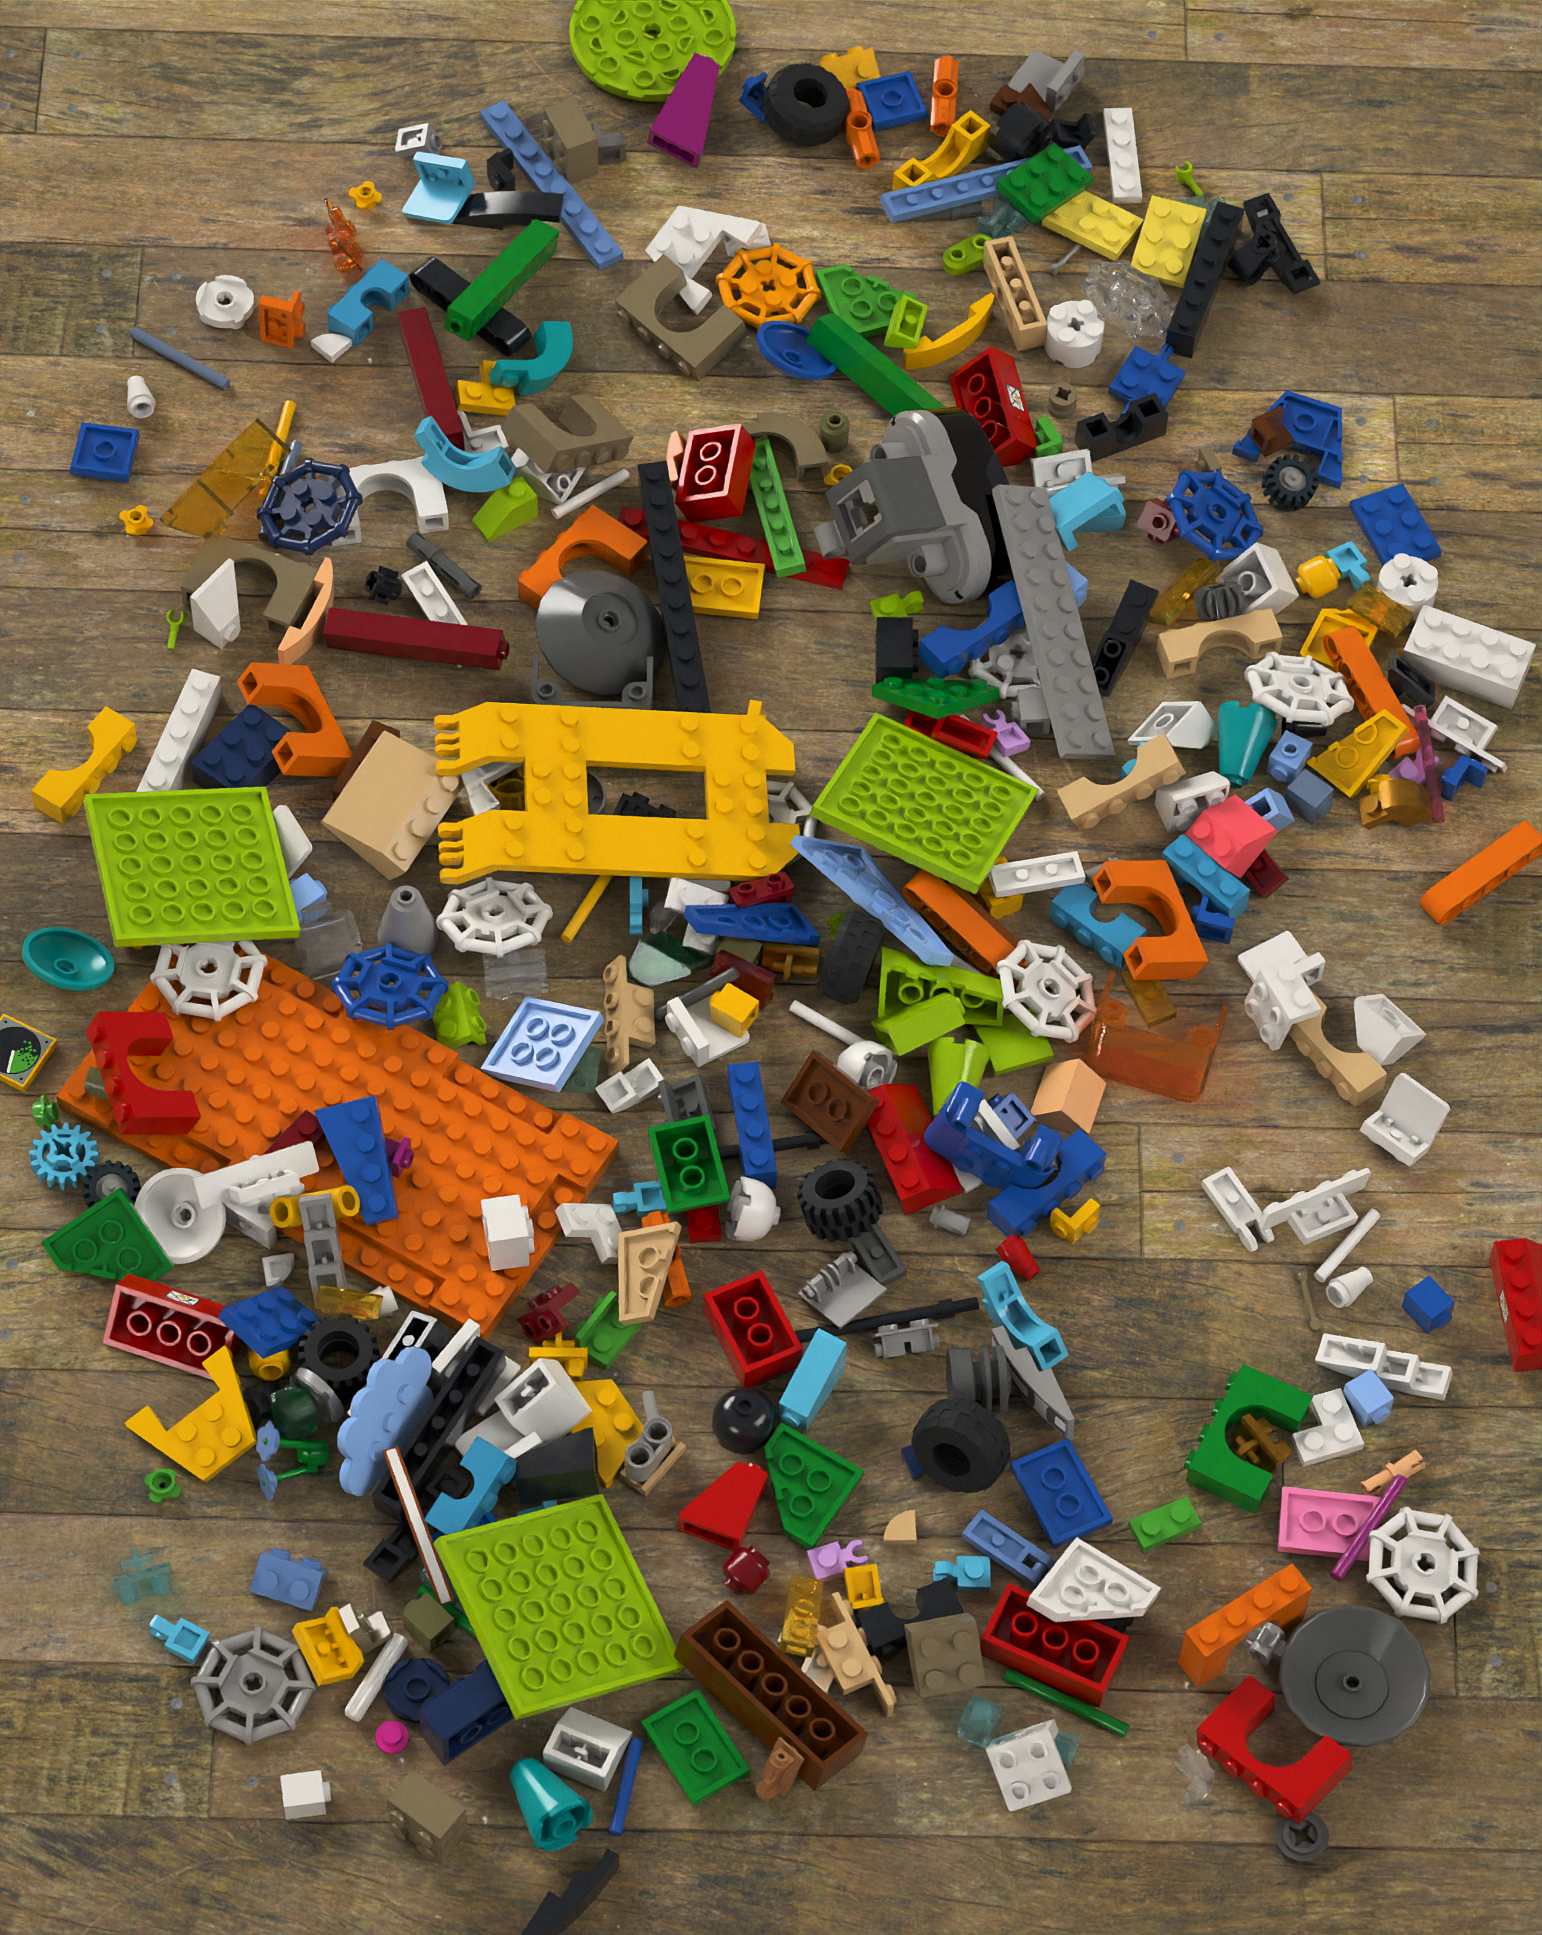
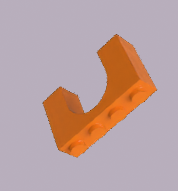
[517,504,648,610]
[236,662,353,778]
[1092,860,1208,980]
[1178,1563,1312,1688]

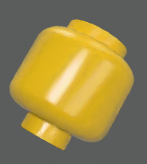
[1295,555,1341,599]
[248,1346,291,1381]

